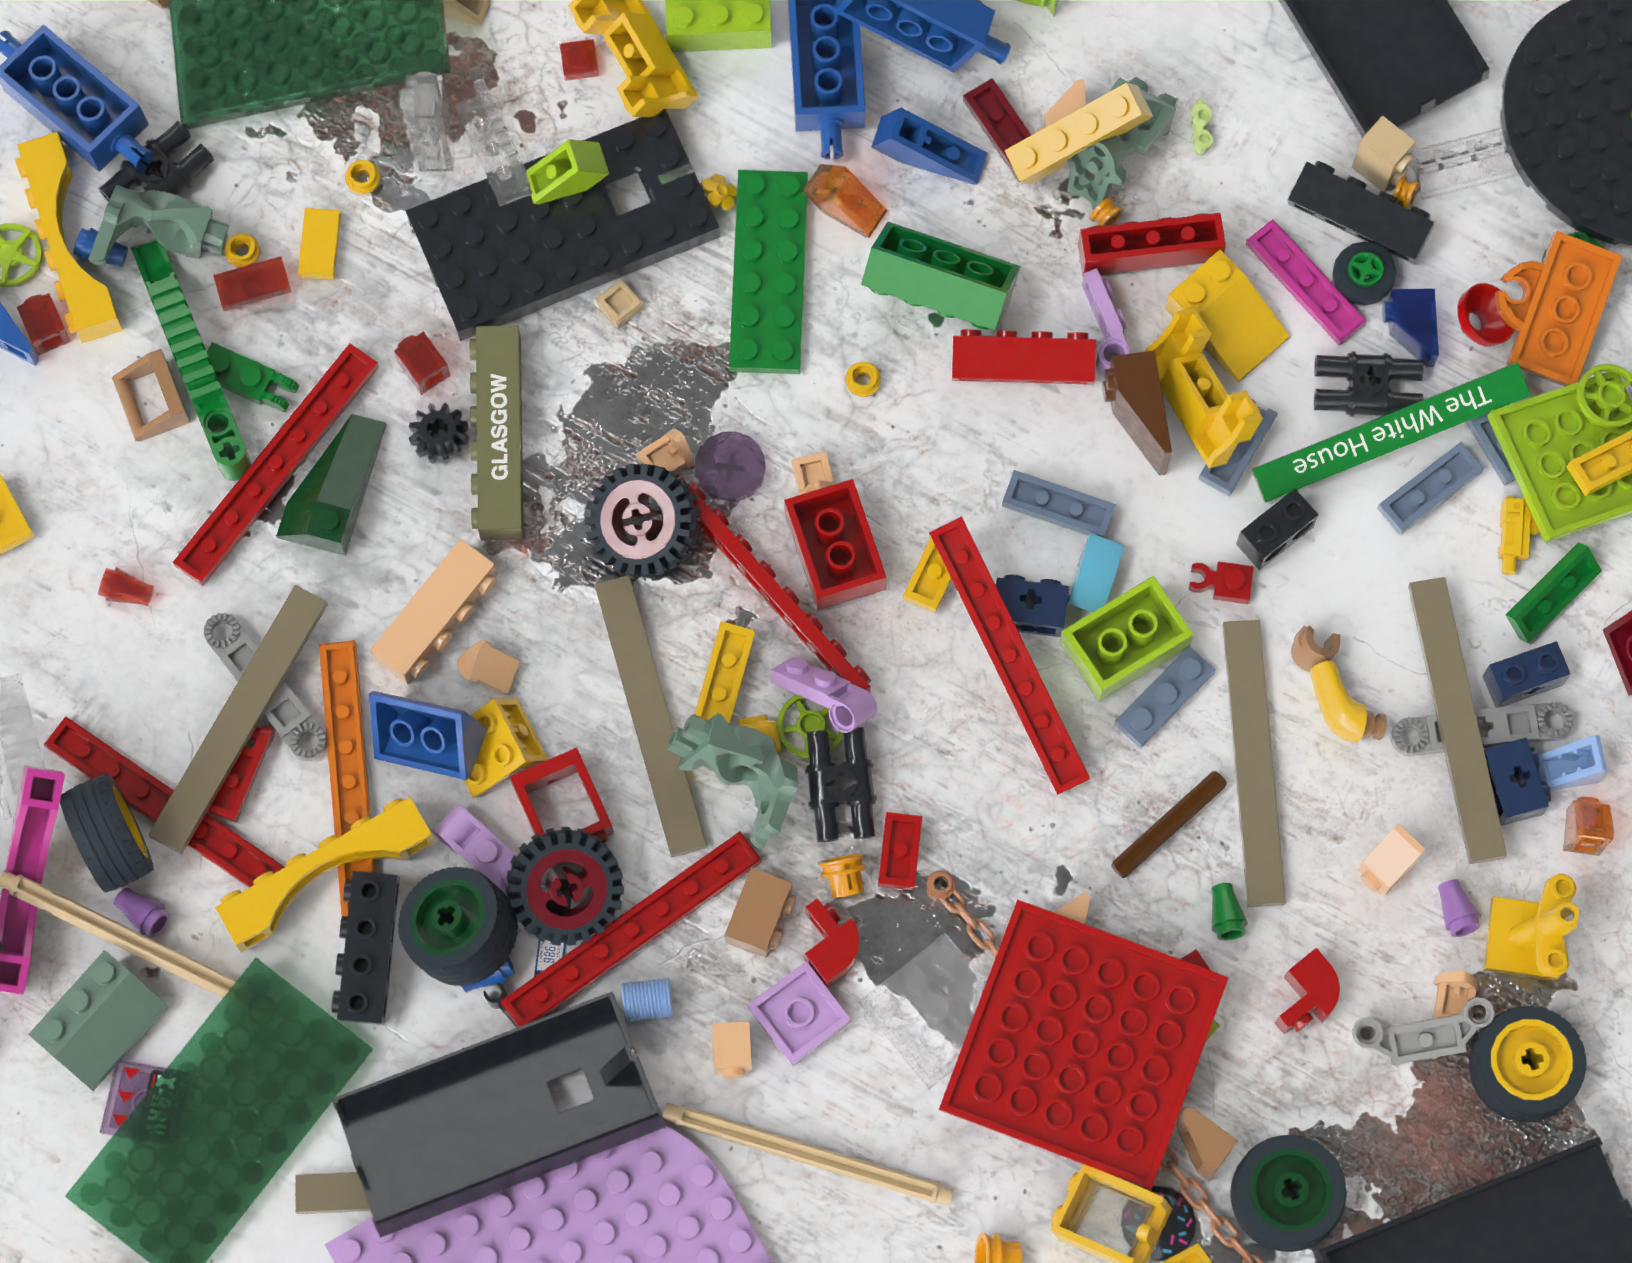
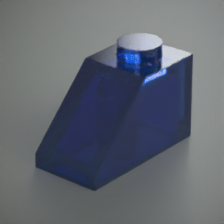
[1382,288,1439,367]

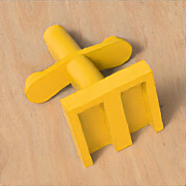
[1483,874,1579,982]

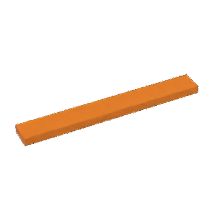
[319,640,376,916]

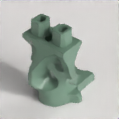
[1067,77,1177,210]
[89,185,229,266]
[667,713,800,849]

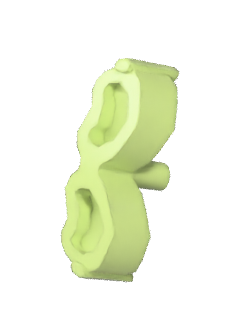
[1190,99,1214,155]

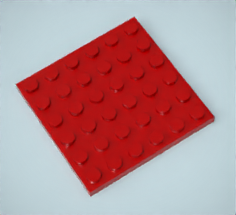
[939,899,1229,1190]

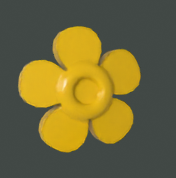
[700,174,737,211]

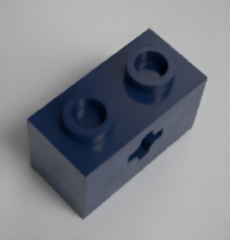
[996,574,1069,637]
[1482,641,1571,708]
[1484,738,1551,826]

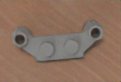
[1352,997,1494,1065]

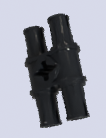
[98,121,214,228]
[1314,351,1424,417]
[805,727,877,843]

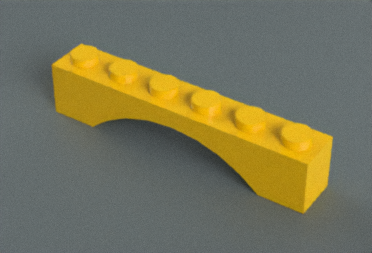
[15,132,123,344]
[215,797,435,952]

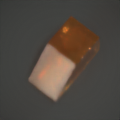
[802,164,887,238]
[1563,797,1614,856]

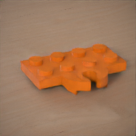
[1495,231,1622,386]

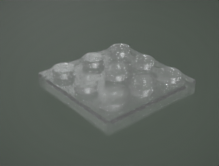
[859,933,986,1089]

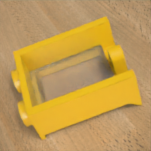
[1051,1165,1172,1263]

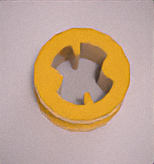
[1393,176,1420,210]
[1089,197,1124,226]

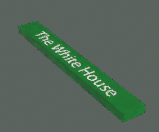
[1251,362,1531,502]

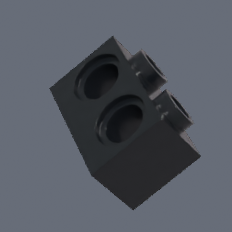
[1236,488,1319,571]

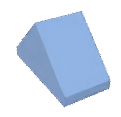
[1538,735,1607,791]

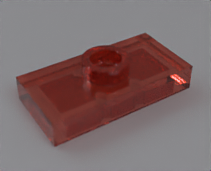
[213,256,292,311]

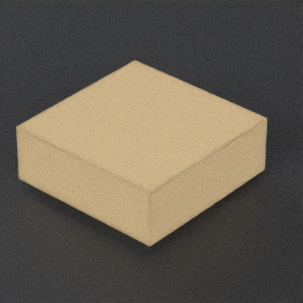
[594,278,645,329]

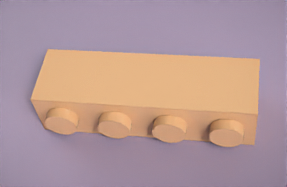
[370,539,497,685]

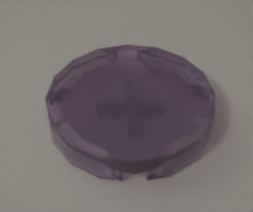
[695,431,765,502]

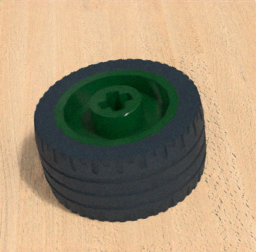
[398,867,518,986]
[1230,1135,1347,1252]

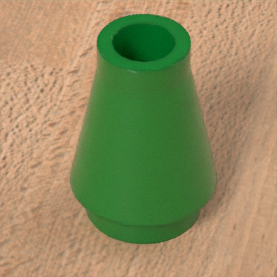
[1211,883,1248,941]

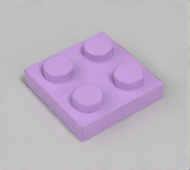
[747,961,851,1066]

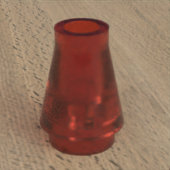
[98,567,155,607]

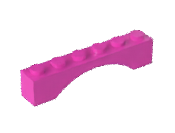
[0,765,65,995]

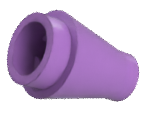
[1438,879,1481,937]
[114,888,170,937]

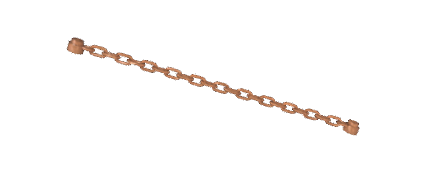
[926,870,1264,1263]

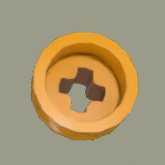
[818,853,867,898]
[974,1232,1022,1263]

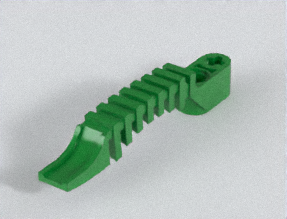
[131,238,251,481]

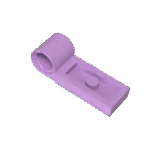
[1082,269,1130,377]
[770,657,877,733]
[432,804,517,899]

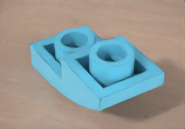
[1067,532,1124,612]

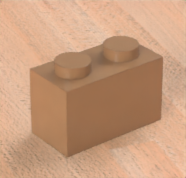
[724,867,797,958]

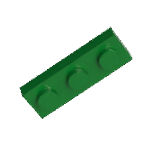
[1505,542,1602,643]

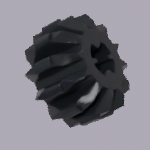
[409,403,469,464]

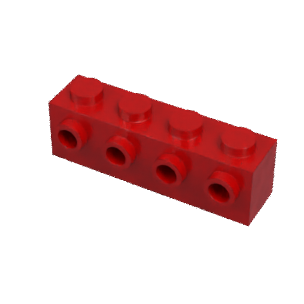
[1078,213,1226,276]
[952,329,1096,385]

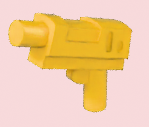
[1498,495,1539,575]

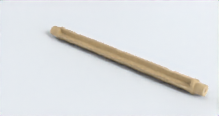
[0,870,273,1016]
[662,1103,954,1206]

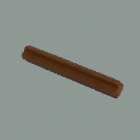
[1111,771,1227,878]

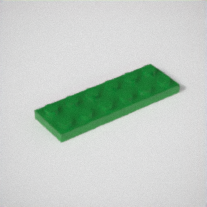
[729,170,808,374]

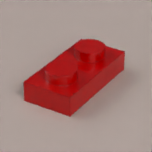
[878,812,923,891]

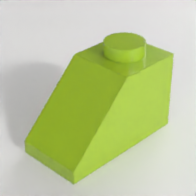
[524,139,609,204]

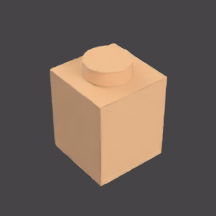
[712,1021,752,1079]

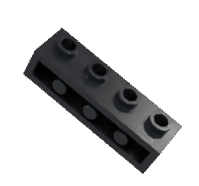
[1288,161,1434,265]
[331,871,400,1025]

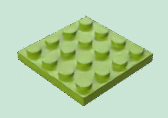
[1487,372,1632,543]

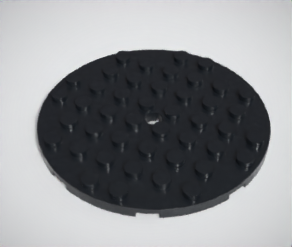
[1500,0,1632,245]

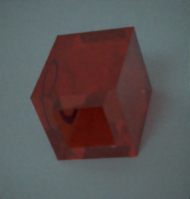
[17,293,72,355]
[394,331,450,395]

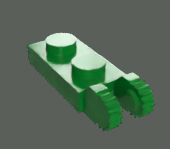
[207,342,299,412]

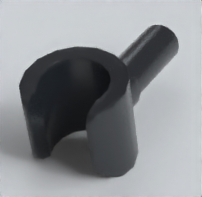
[484,983,518,1028]

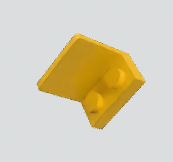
[464,698,549,797]

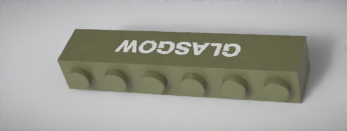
[469,325,524,541]

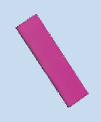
[1245,219,1367,346]

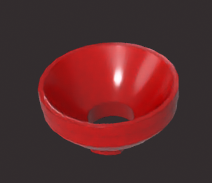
[1457,283,1515,347]

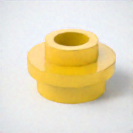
[345,160,381,195]
[224,233,260,268]
[845,362,881,397]

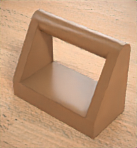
[112,349,190,441]
[1176,1107,1238,1182]

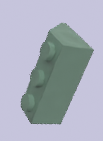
[28,950,169,1091]

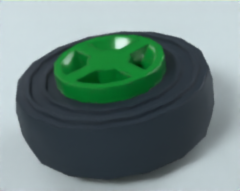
[1332,241,1397,306]

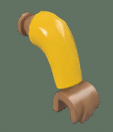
[1291,625,1387,743]

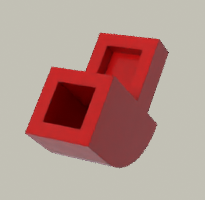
[804,898,859,989]
[1275,948,1340,1034]

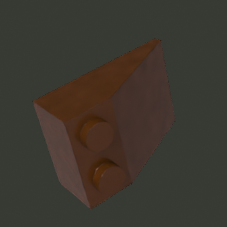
[1102,350,1172,476]

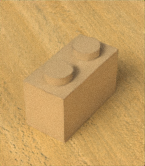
[1351,116,1416,192]

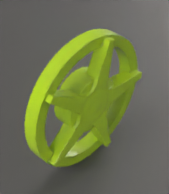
[0,223,43,287]
[1577,364,1632,429]
[777,694,844,759]

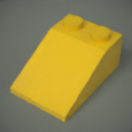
[1165,250,1290,383]

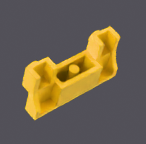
[568,0,699,117]
[1145,307,1263,468]

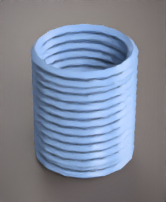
[621,977,673,1023]

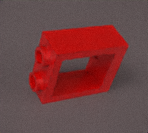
[510,747,614,844]

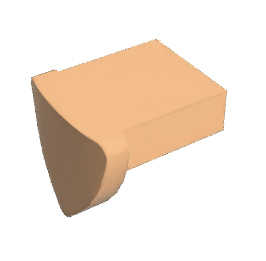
[636,429,694,473]
[792,452,835,496]
[457,640,520,695]
[1433,971,1480,1018]

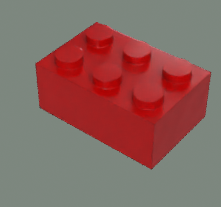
[784,479,887,611]

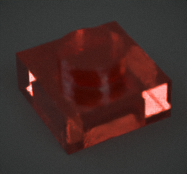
[560,39,599,81]

